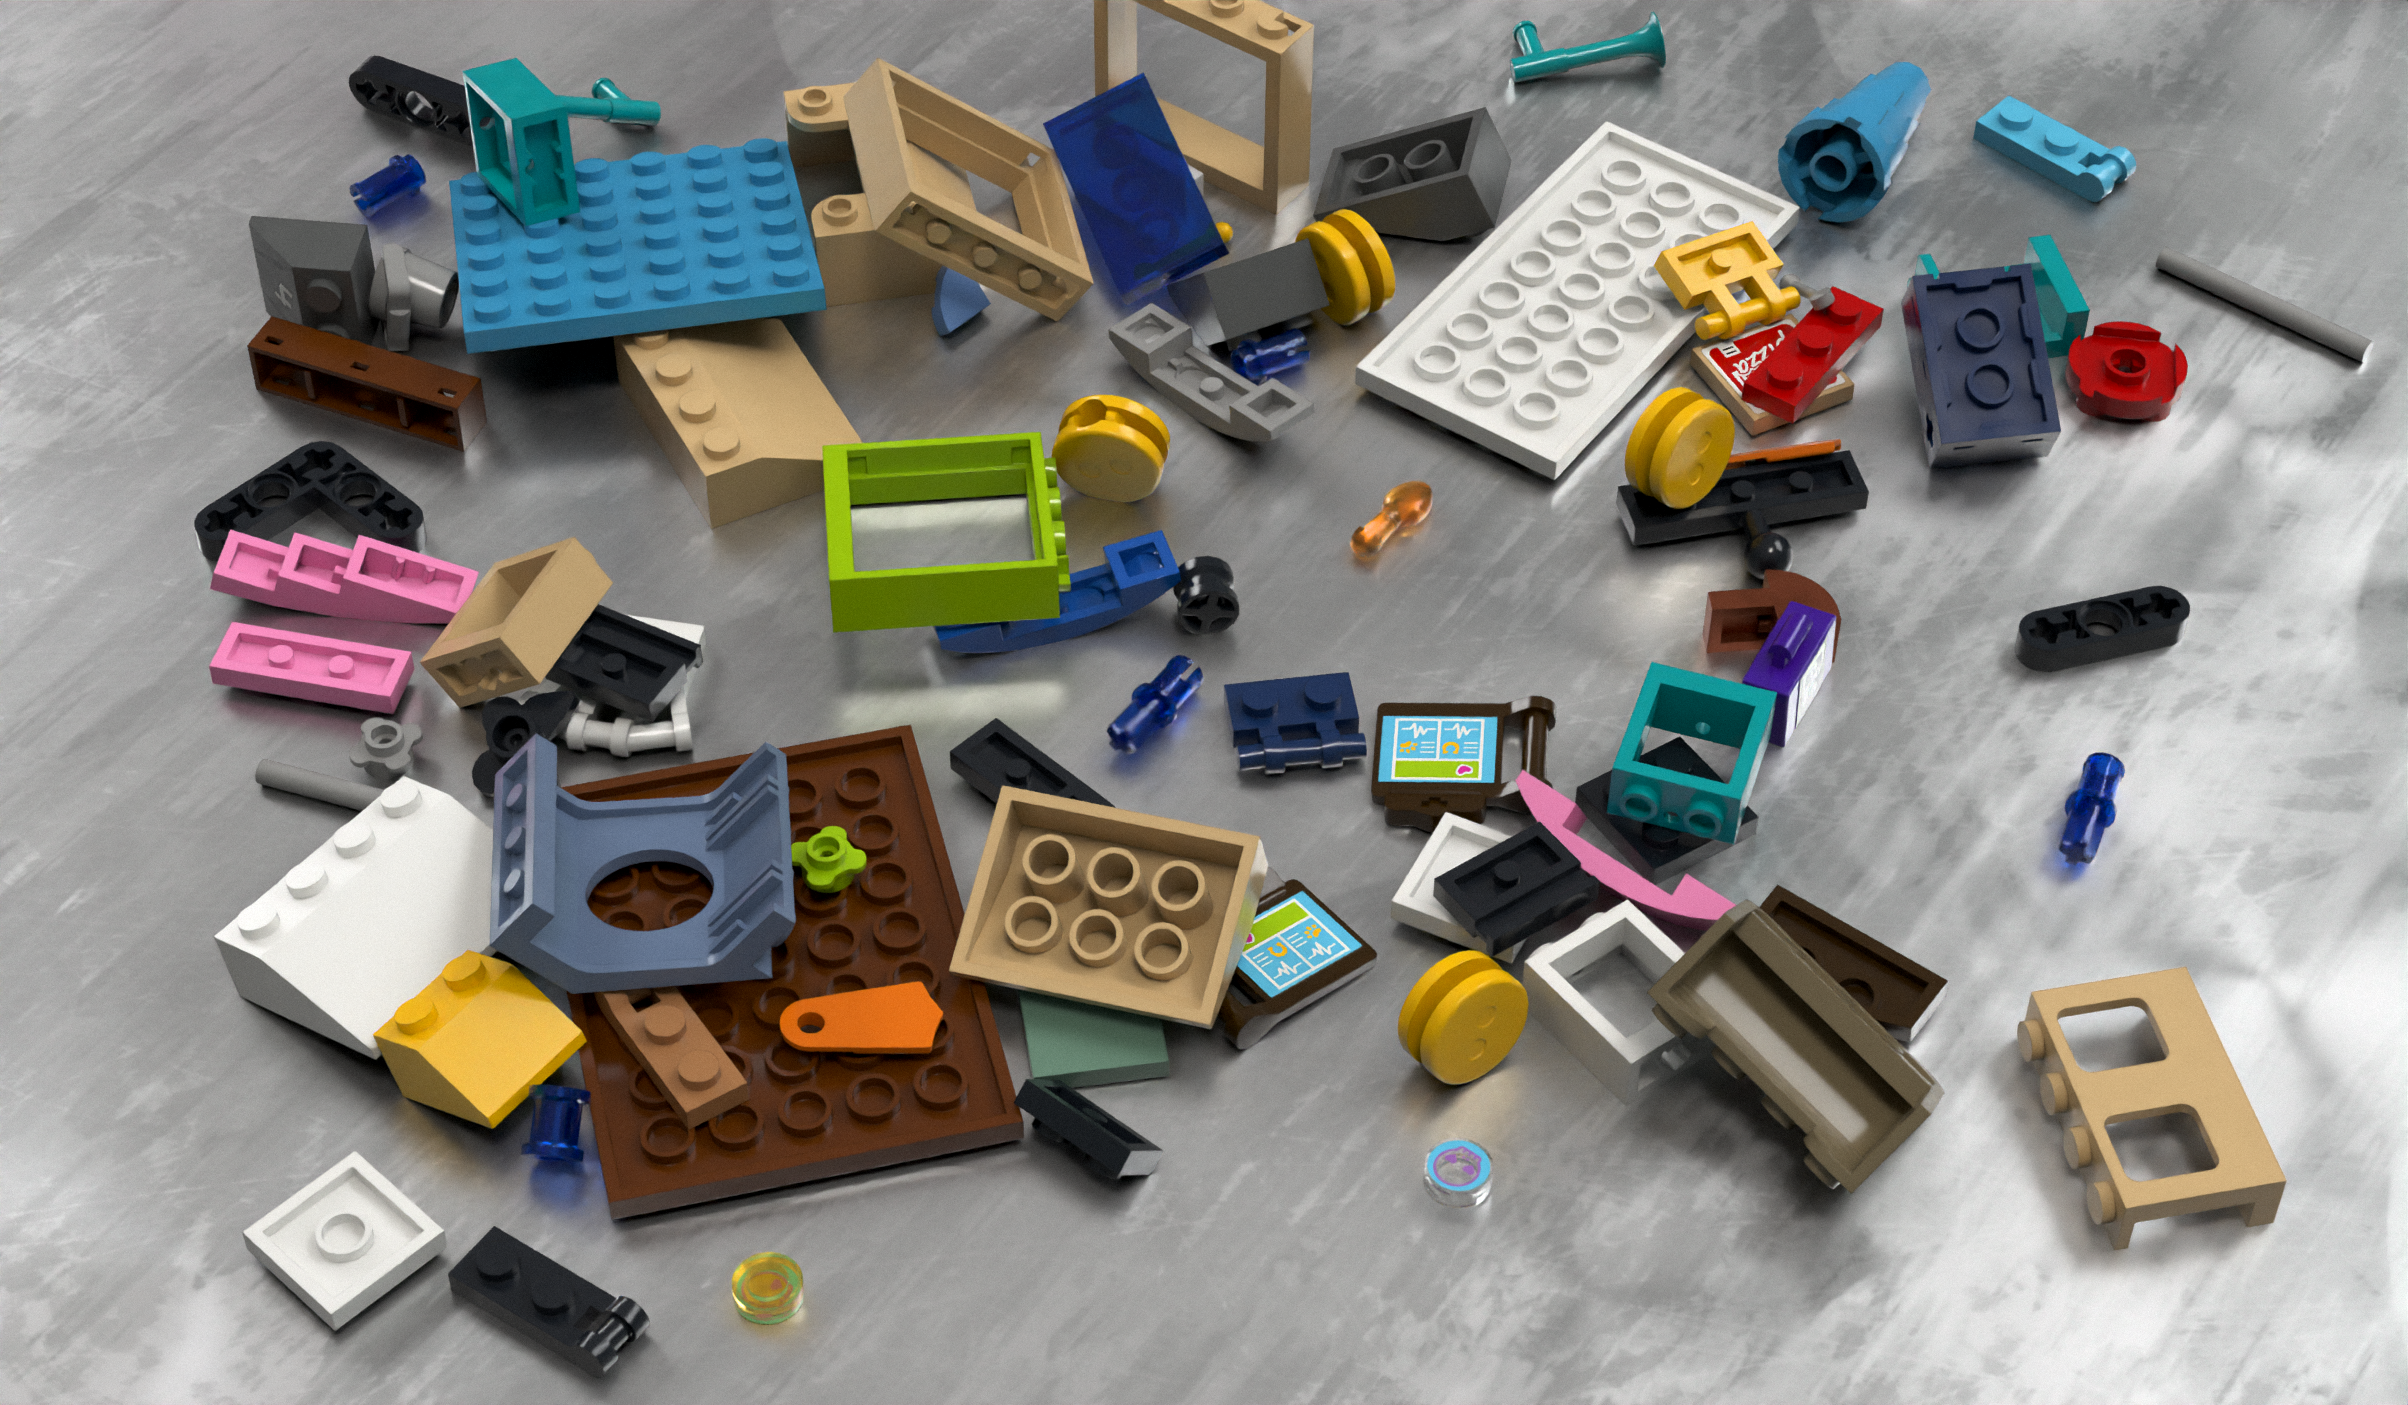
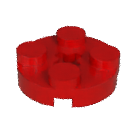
[2065,321,2188,422]

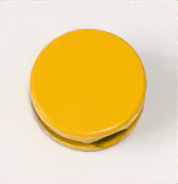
[1295,209,1395,325]
[1624,387,1735,509]
[1052,394,1170,502]
[1398,950,1529,1085]

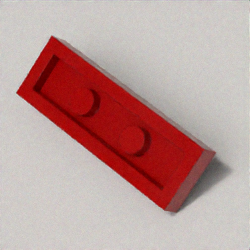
[1741,286,1884,424]

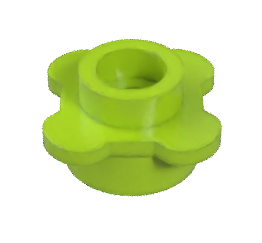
[791,826,867,893]

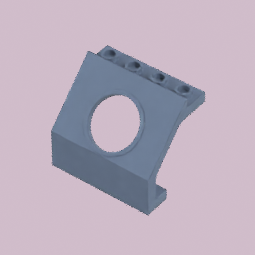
[489,733,796,994]

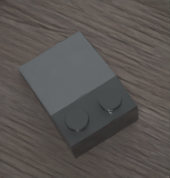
[1313,107,1512,241]

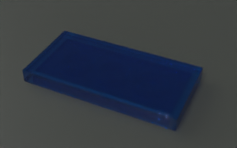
[1043,72,1230,305]

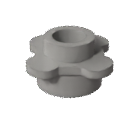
[349,717,423,779]

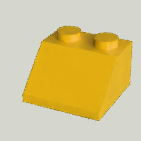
[373,950,587,1129]

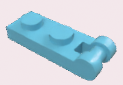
[1973,96,2136,202]

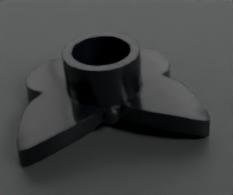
[472,691,579,798]

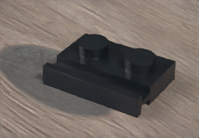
[545,604,703,722]
[1433,822,1600,957]

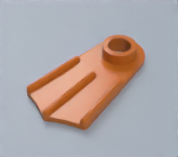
[1725,439,1841,470]
[780,981,943,1054]

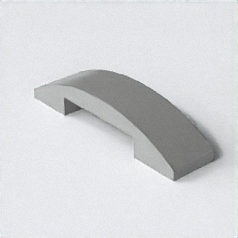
[1108,303,1315,442]

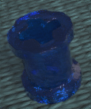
[521,1085,592,1163]

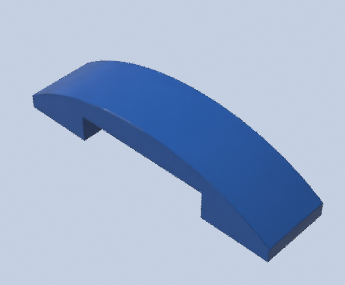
[933,530,1181,653]

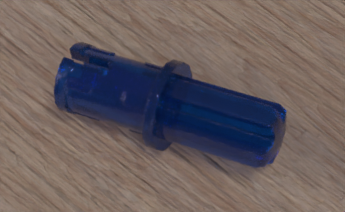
[1107,655,1204,755]
[2058,752,2125,866]

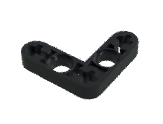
[194,441,427,562]

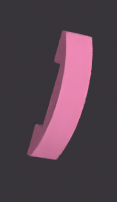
[1515,770,1736,931]

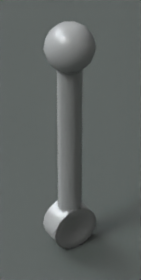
[1779,274,1835,311]

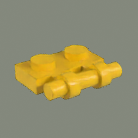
[1654,221,1801,340]

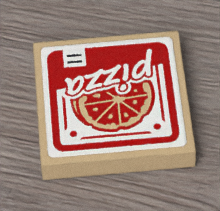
[1690,314,1855,436]

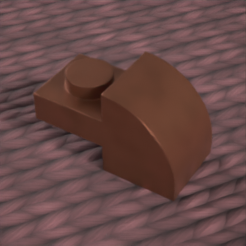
[1702,570,1841,663]

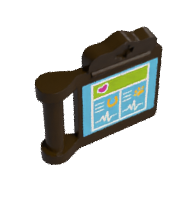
[1371,696,1556,832]
[1217,866,1377,1049]

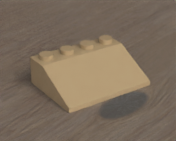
[613,318,863,529]
[949,785,1268,1029]

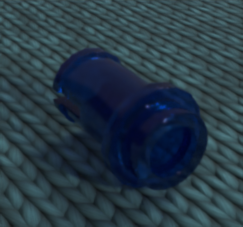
[349,154,426,217]
[1231,328,1310,385]

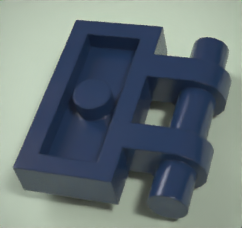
[1224,672,1367,775]

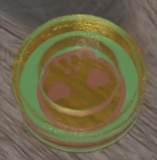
[732,1252,805,1325]

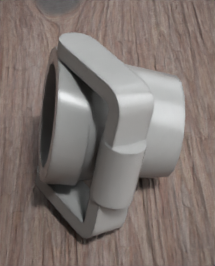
[369,243,459,352]

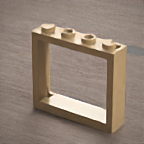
[1094,0,1314,215]
[843,58,1094,322]

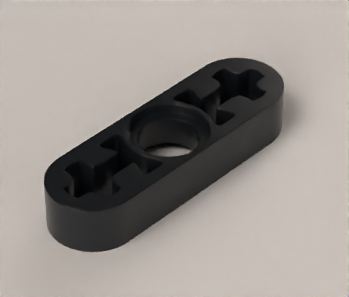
[349,55,490,146]
[2014,586,2190,672]

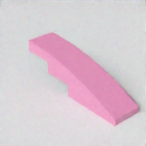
[210,529,479,624]

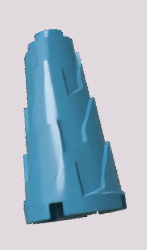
[1778,62,1932,222]

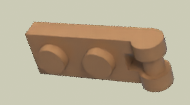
[594,986,749,1130]

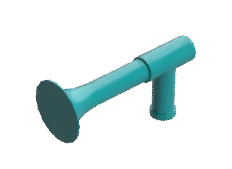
[1509,12,1666,83]
[556,78,661,127]

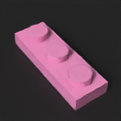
[209,622,414,714]

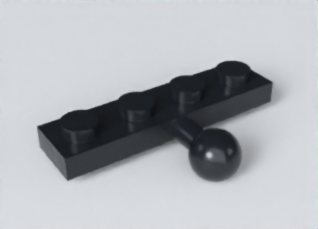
[1616,450,1869,580]

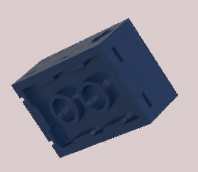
[1901,264,2061,469]

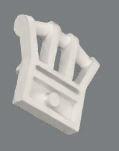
[518,615,707,758]

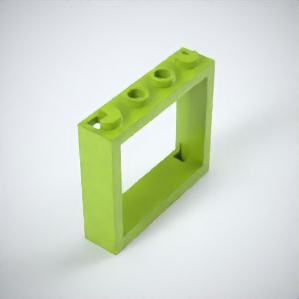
[822,432,1071,633]

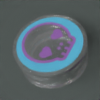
[1423,1138,1494,1208]

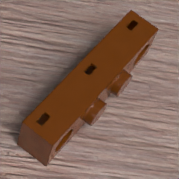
[247,316,487,452]

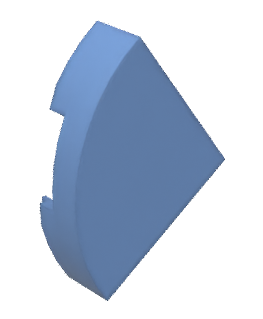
[931,266,991,336]

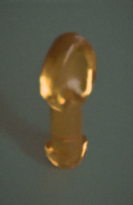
[1350,481,1433,558]

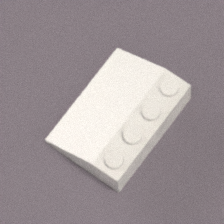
[214,776,498,1060]

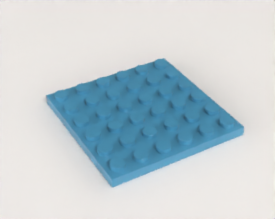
[449,138,827,354]

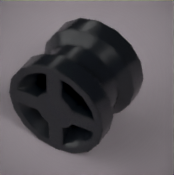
[1173,556,1240,635]

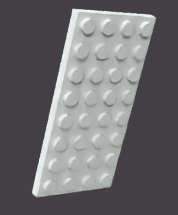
[1355,121,1800,480]

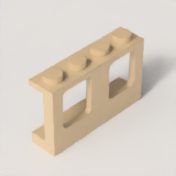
[2017,967,2287,1250]

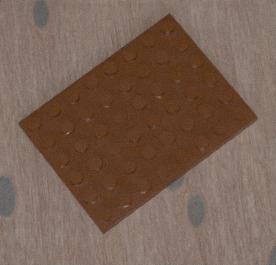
[560,724,1024,1220]

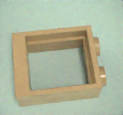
[420,537,613,708]

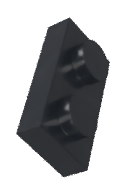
[1014,1079,1164,1180]

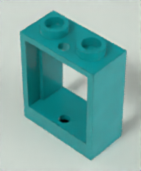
[462,58,580,226]
[1607,662,1777,845]

